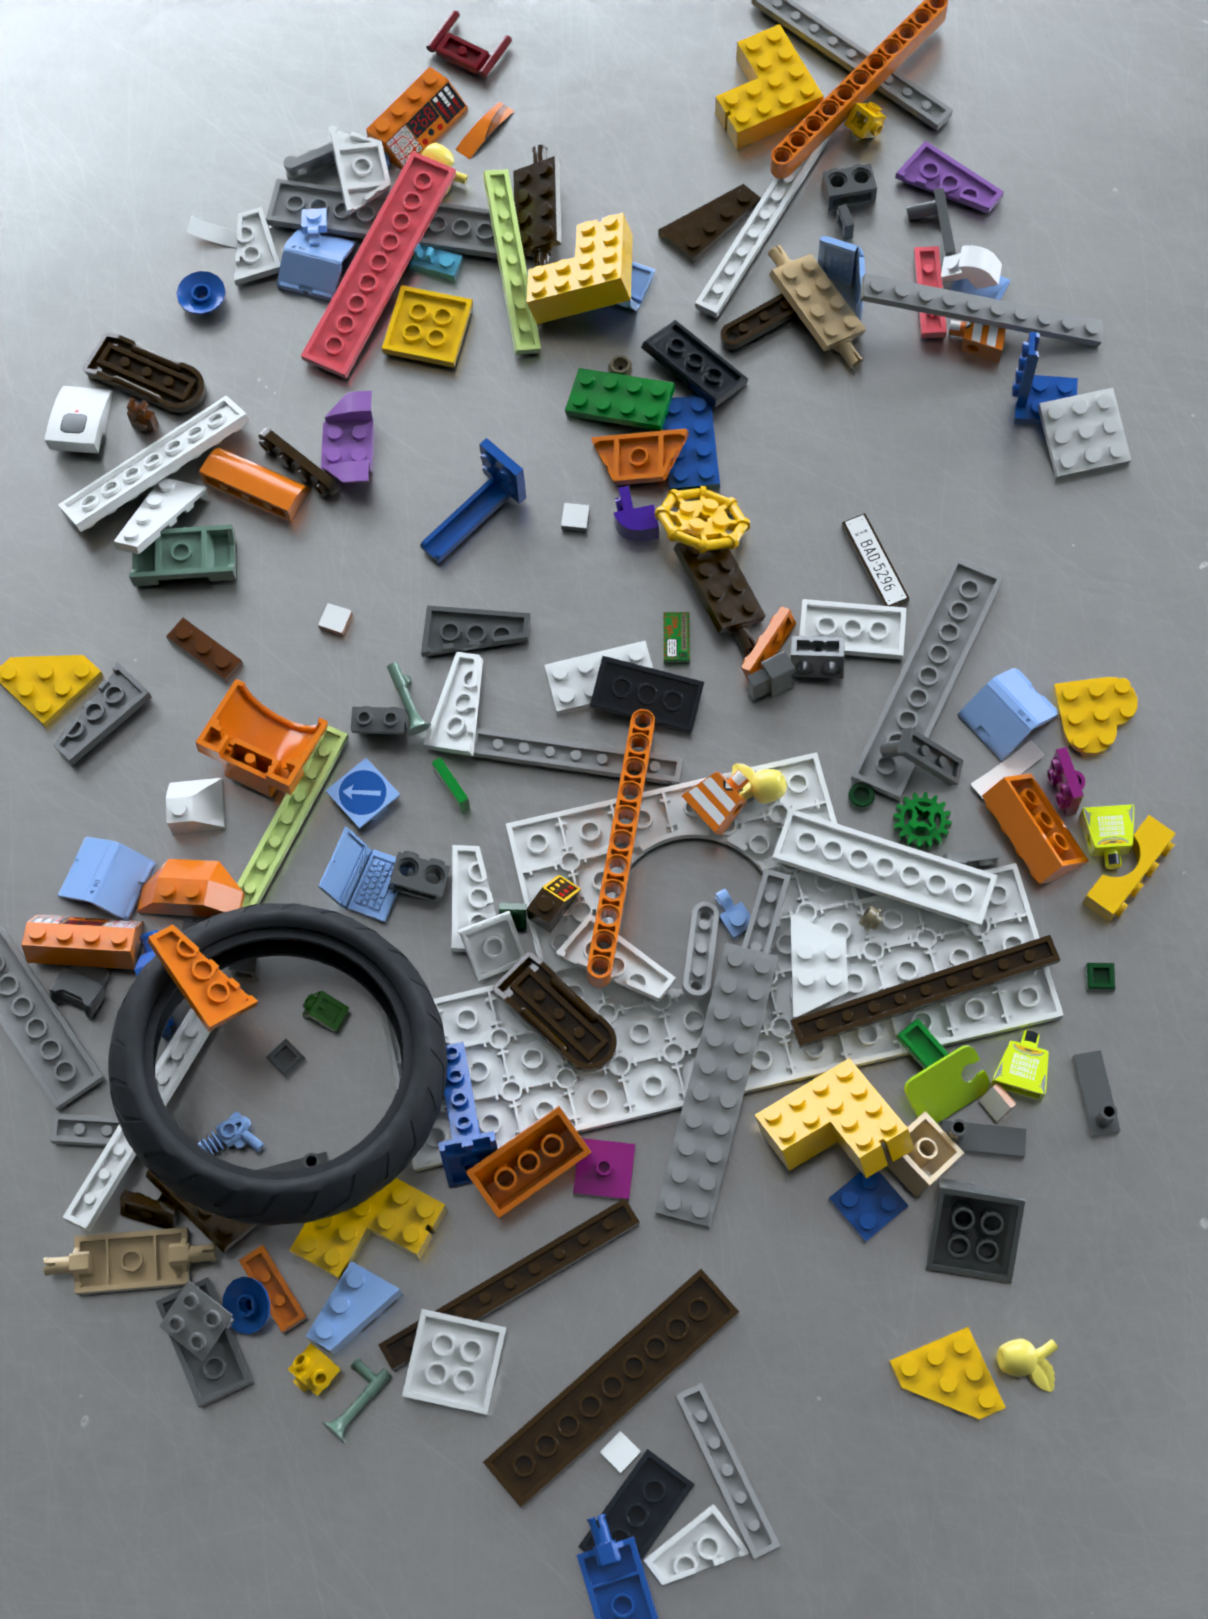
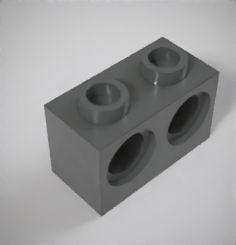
[822,164,877,210]
[791,636,845,678]
[387,851,451,903]

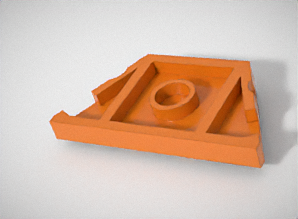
[591,428,689,485]

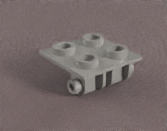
[159,1280,234,1361]

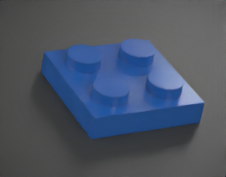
[828,1171,909,1244]

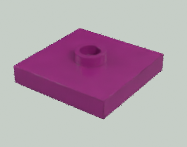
[573,1138,635,1201]

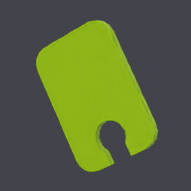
[904,1045,990,1124]

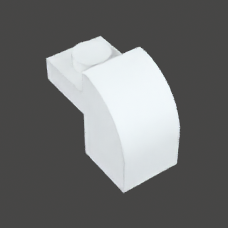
[941,246,1002,289]

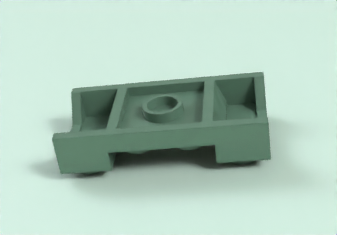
[129,524,236,586]

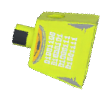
[1079,804,1134,869]
[990,1030,1049,1101]

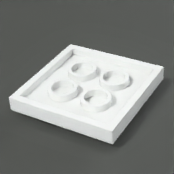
[1038,388,1131,479]
[402,1309,506,1415]

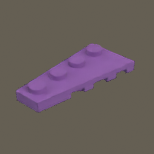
[895,141,1004,214]

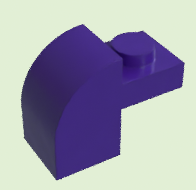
[613,486,659,542]

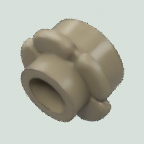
[608,355,632,376]
[859,906,883,931]

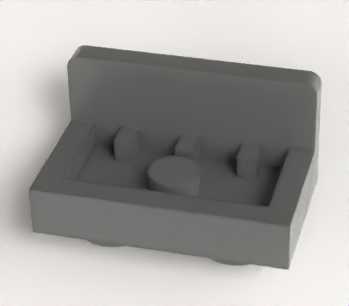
[350,706,408,735]

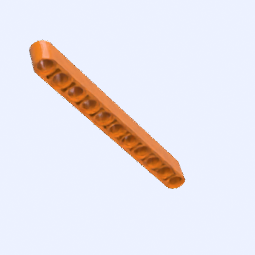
[770,0,948,179]
[587,709,655,988]

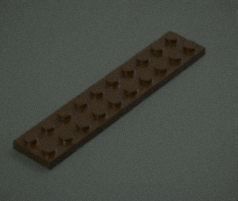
[483,1269,739,1508]

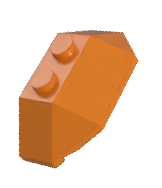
[137,859,245,917]

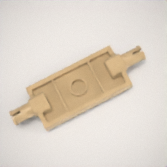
[768,245,866,369]
[43,1227,217,1295]

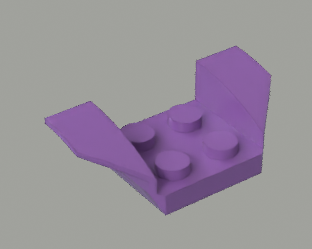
[321,391,374,484]

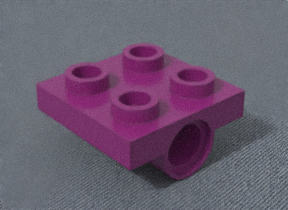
[1047,747,1086,817]

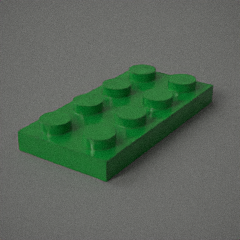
[565,368,675,431]

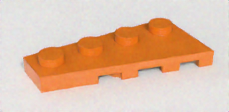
[147,925,258,1032]

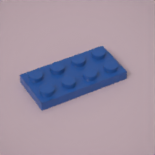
[663,396,720,491]

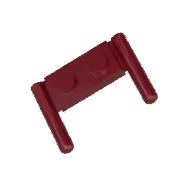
[426,10,512,78]

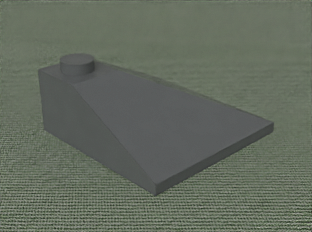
[926,1178,1025,1283]

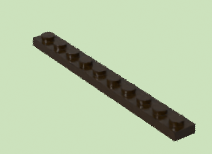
[790,935,1061,1048]
[378,1198,640,1371]

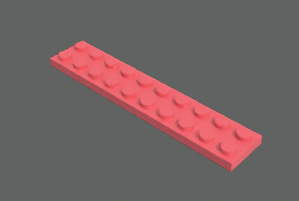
[301,151,457,379]

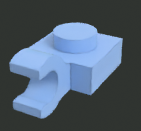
[301,208,328,246]
[715,888,751,940]

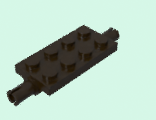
[513,144,562,267]
[674,534,766,655]

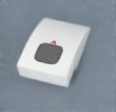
[44,386,113,454]

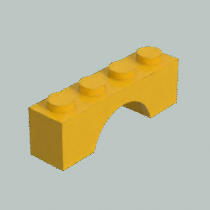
[1082,815,1176,923]

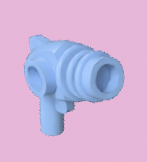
[197,1111,265,1155]

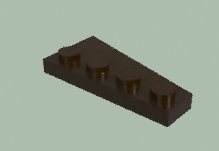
[658,184,761,264]

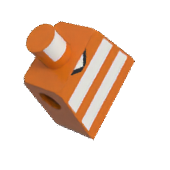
[948,320,1006,363]
[682,769,749,836]

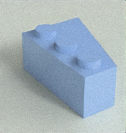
[306,1261,403,1356]

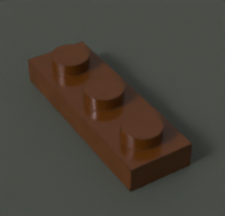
[166,618,243,683]

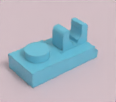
[409,244,463,281]

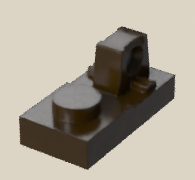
[120,1190,177,1229]

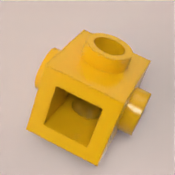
[844,102,886,139]
[287,1343,341,1396]

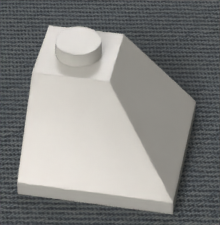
[166,778,225,834]

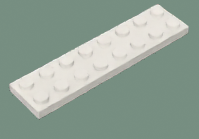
[58,396,250,532]
[772,808,998,928]

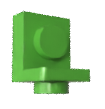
[302,991,350,1032]

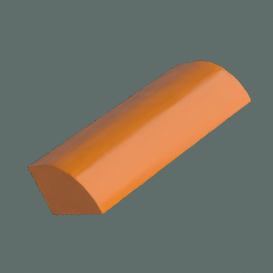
[199,448,311,522]

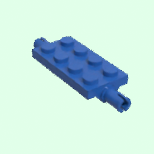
[577,1514,659,1619]

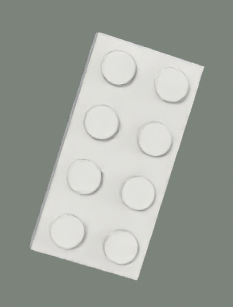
[799,599,907,660]
[544,641,653,716]

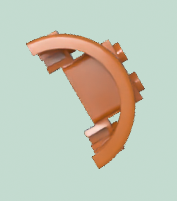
[195,679,328,798]

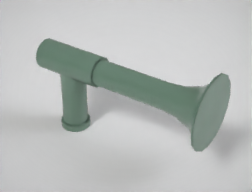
[387,662,432,736]
[322,1358,392,1443]

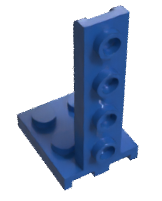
[1012,332,1078,425]
[420,438,527,564]
[438,1042,498,1187]

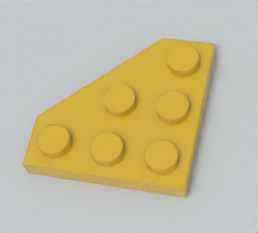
[0,655,103,728]
[889,1327,1006,1421]

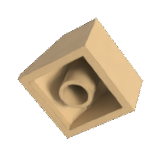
[883,1111,964,1198]

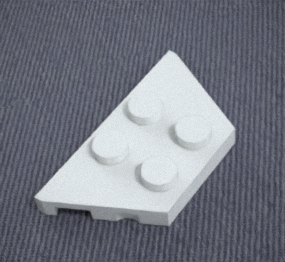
[329,126,391,215]
[790,915,848,1019]

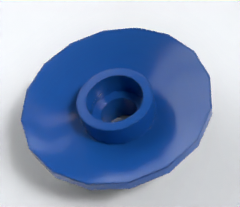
[176,271,226,315]
[222,1276,270,1334]

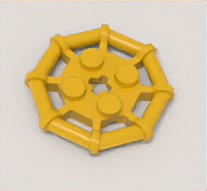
[655,486,750,554]

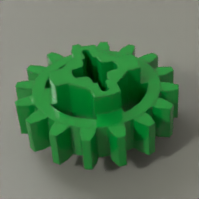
[892,792,952,850]

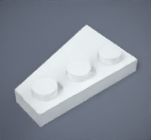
[234,207,280,286]
[643,1504,750,1585]

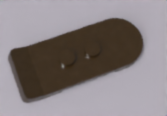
[83,333,206,413]
[493,952,617,1072]

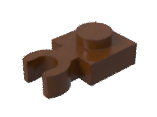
[127,398,158,432]

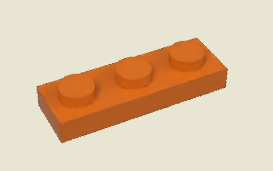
[741,606,796,681]
[238,1245,307,1334]

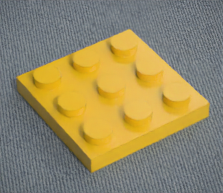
[382,285,473,368]

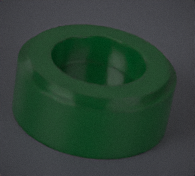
[848,782,875,811]

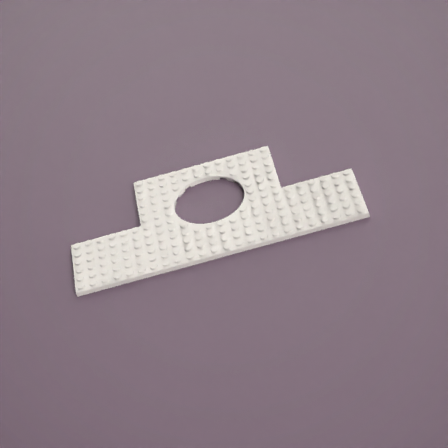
[380,752,1064,1172]

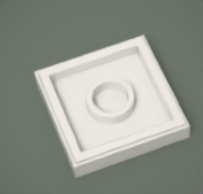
[458,911,525,982]

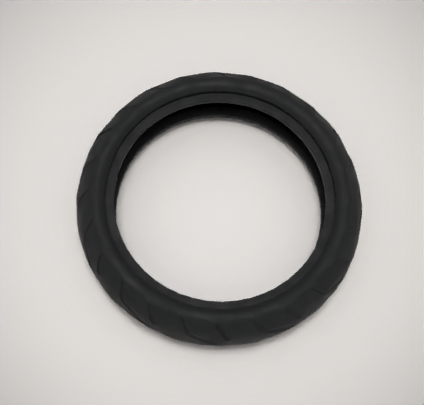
[108,903,447,1226]

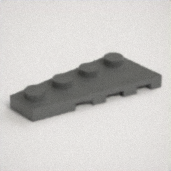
[421,605,531,657]
[54,662,152,766]

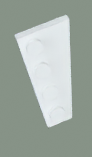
[114,478,208,554]
[423,652,483,756]
[451,845,496,952]
[555,913,676,1002]

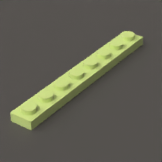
[483,169,541,355]
[237,726,349,907]

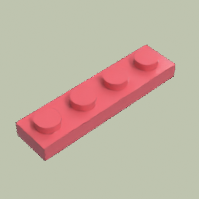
[913,246,947,338]

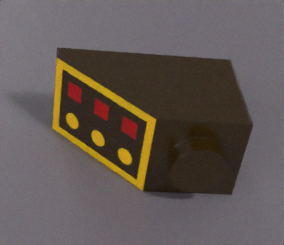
[526,875,581,933]

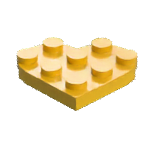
[1053,677,1138,757]

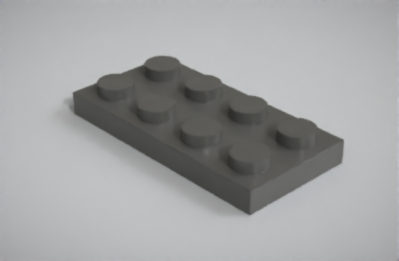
[155,1277,253,1408]

